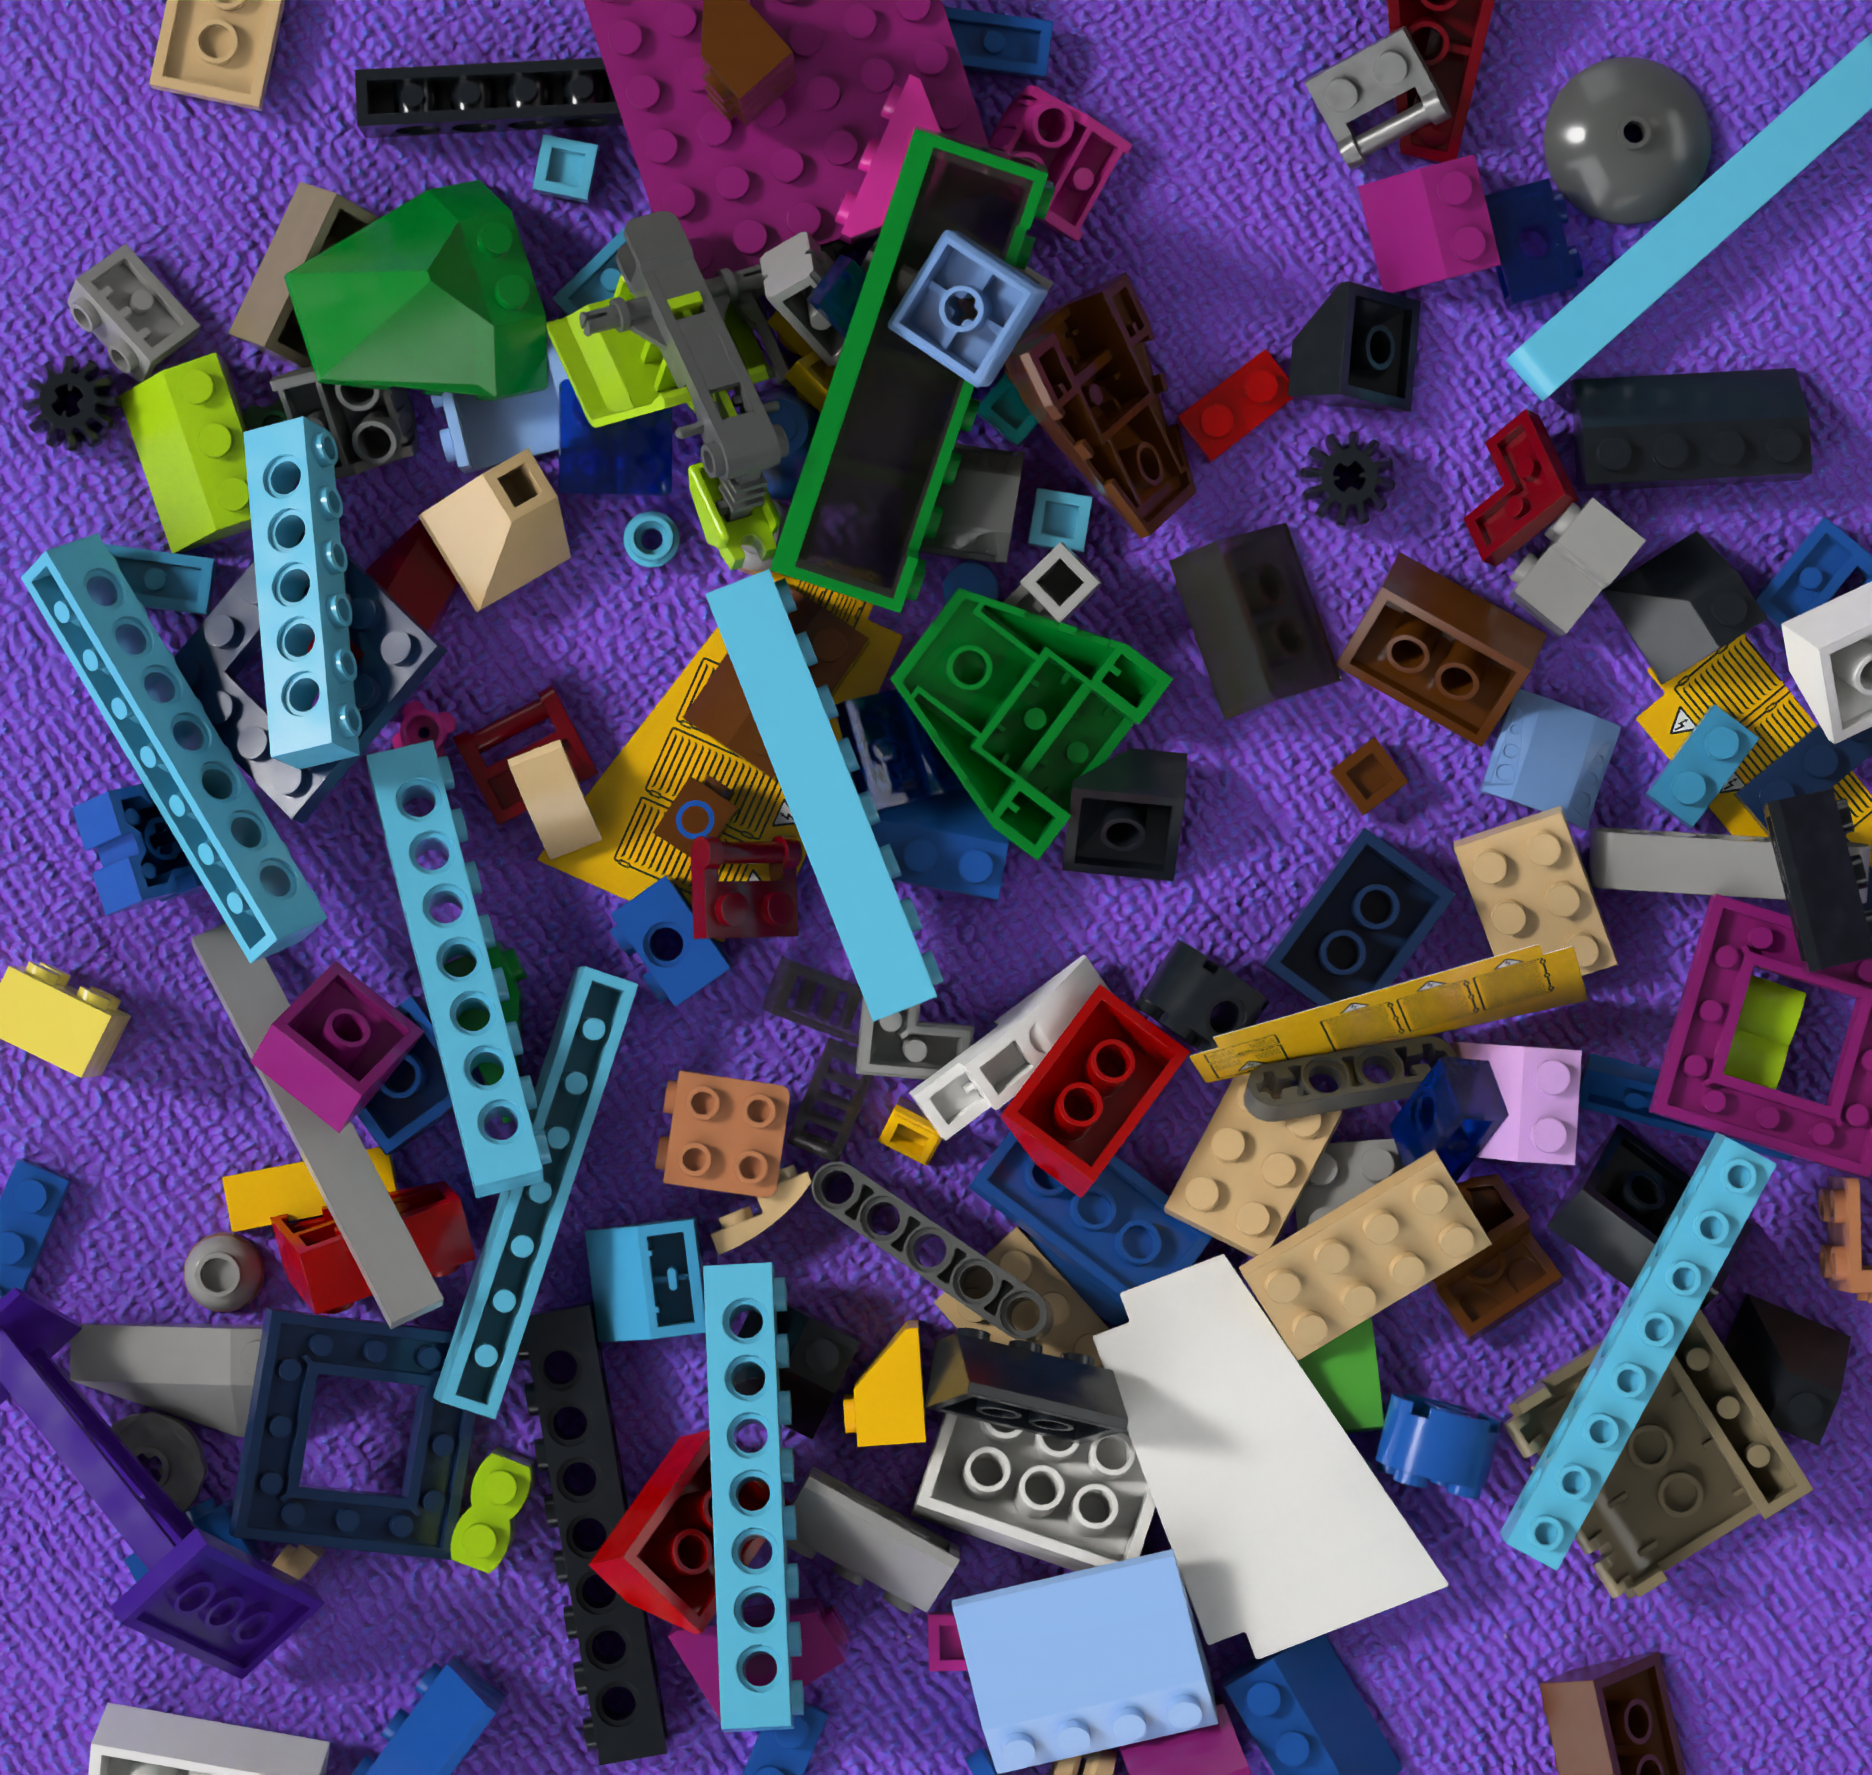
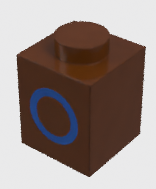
[653,774,740,857]

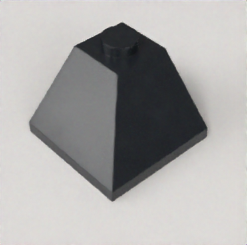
[1288,281,1421,412]
[1601,531,1767,685]
[1062,748,1187,881]
[1724,1293,1851,1446]
[734,1301,861,1439]

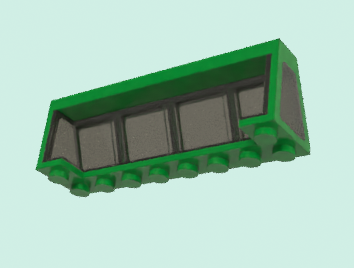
[770,125,1055,613]

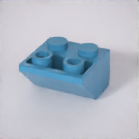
[585,1216,706,1343]

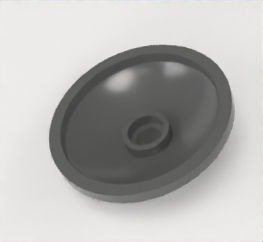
[1543,57,1712,225]

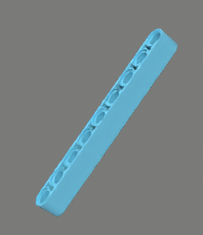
[1505,33,1872,402]

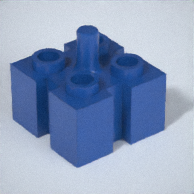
[72,783,206,916]

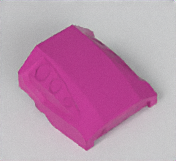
[988,85,1133,242]

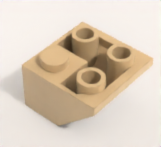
[418,448,571,612]

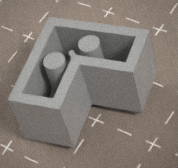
[1507,498,1646,638]

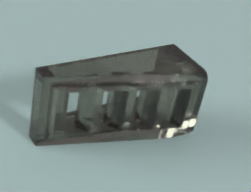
[763,956,863,1045]
[786,1037,874,1162]

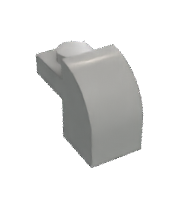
[1003,542,1103,623]

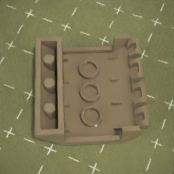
[1503,1308,1814,1599]

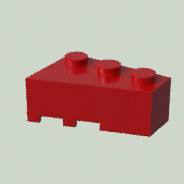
[270,1181,476,1315]

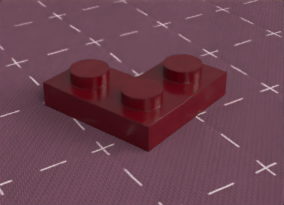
[1463,409,1579,567]

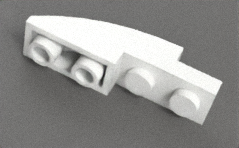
[909,955,1112,1141]

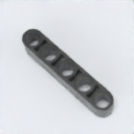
[812,1162,1054,1342]

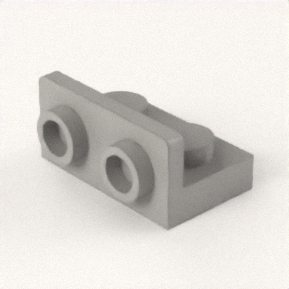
[67,244,201,383]

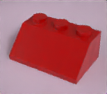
[1000,984,1190,1198]
[589,1430,791,1634]

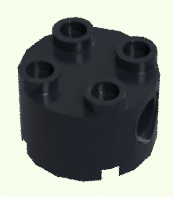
[1134,939,1270,1052]

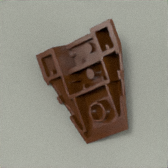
[1004,272,1197,538]

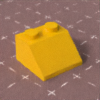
[843,1320,926,1447]

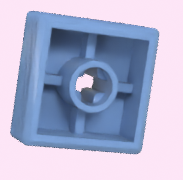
[888,230,1047,387]

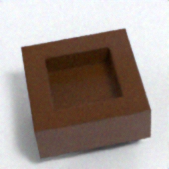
[1328,737,1409,816]

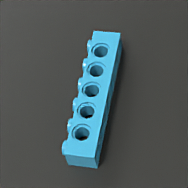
[243,416,362,770]

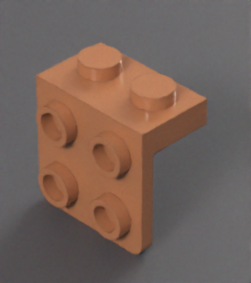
[655,1070,790,1198]
[1818,1176,1872,1303]

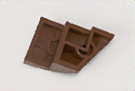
[1428,1174,1563,1344]

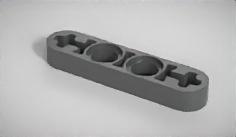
[1243,1036,1457,1122]

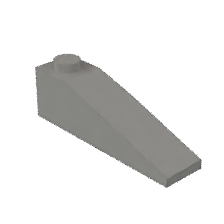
[70,1324,263,1437]

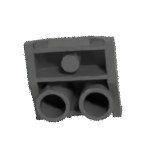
[269,366,419,479]
[896,437,1025,565]

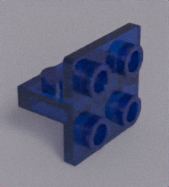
[559,379,672,501]

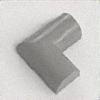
[855,997,974,1079]

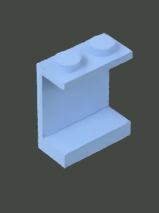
[430,330,594,474]

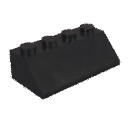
[1571,368,1812,492]

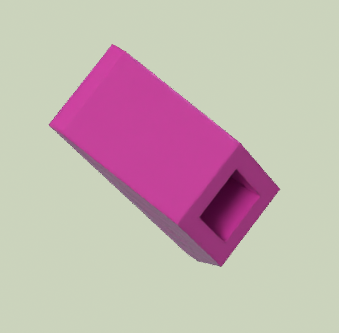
[835,74,950,244]

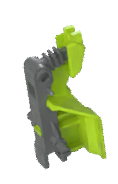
[546,211,789,571]

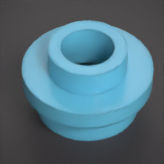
[624,511,680,568]

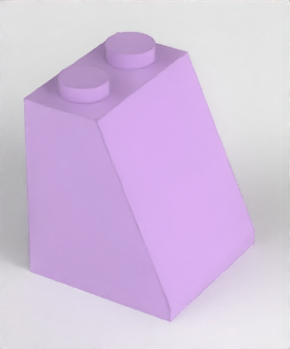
[1445,1042,1582,1165]

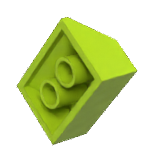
[119,352,252,554]

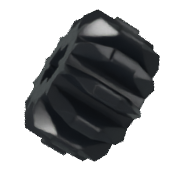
[23,356,122,453]
[1299,431,1395,528]

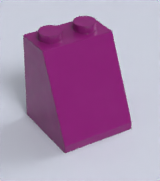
[668,1597,851,1734]

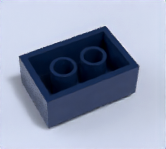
[1259,827,1456,1007]

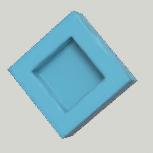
[532,134,600,204]
[1028,488,1093,554]

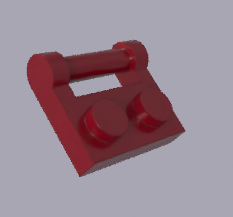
[453,685,599,826]
[691,836,802,939]

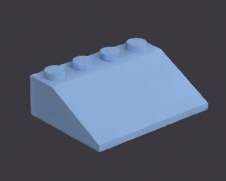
[952,1549,1218,1774]

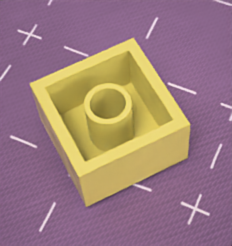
[0,961,131,1078]

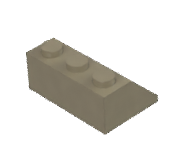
[228,182,379,369]

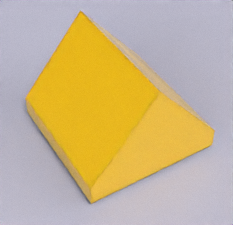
[878,1096,942,1166]

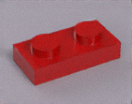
[1176,349,1294,463]

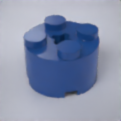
[1375,1393,1502,1500]

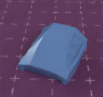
[1479,689,1621,831]

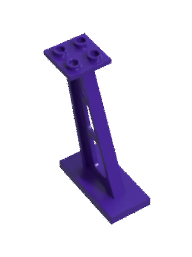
[0,1287,325,1680]

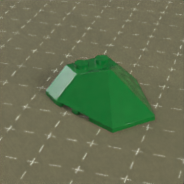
[284,180,548,401]
[890,588,1173,861]

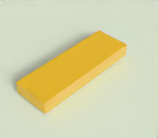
[222,1147,398,1232]

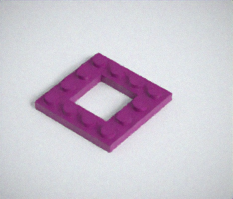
[1648,894,1872,1178]

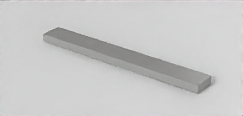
[192,923,444,1329]

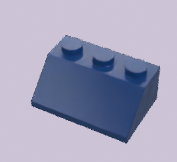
[850,761,1009,901]
[1220,1634,1403,1775]
[351,1656,507,1775]

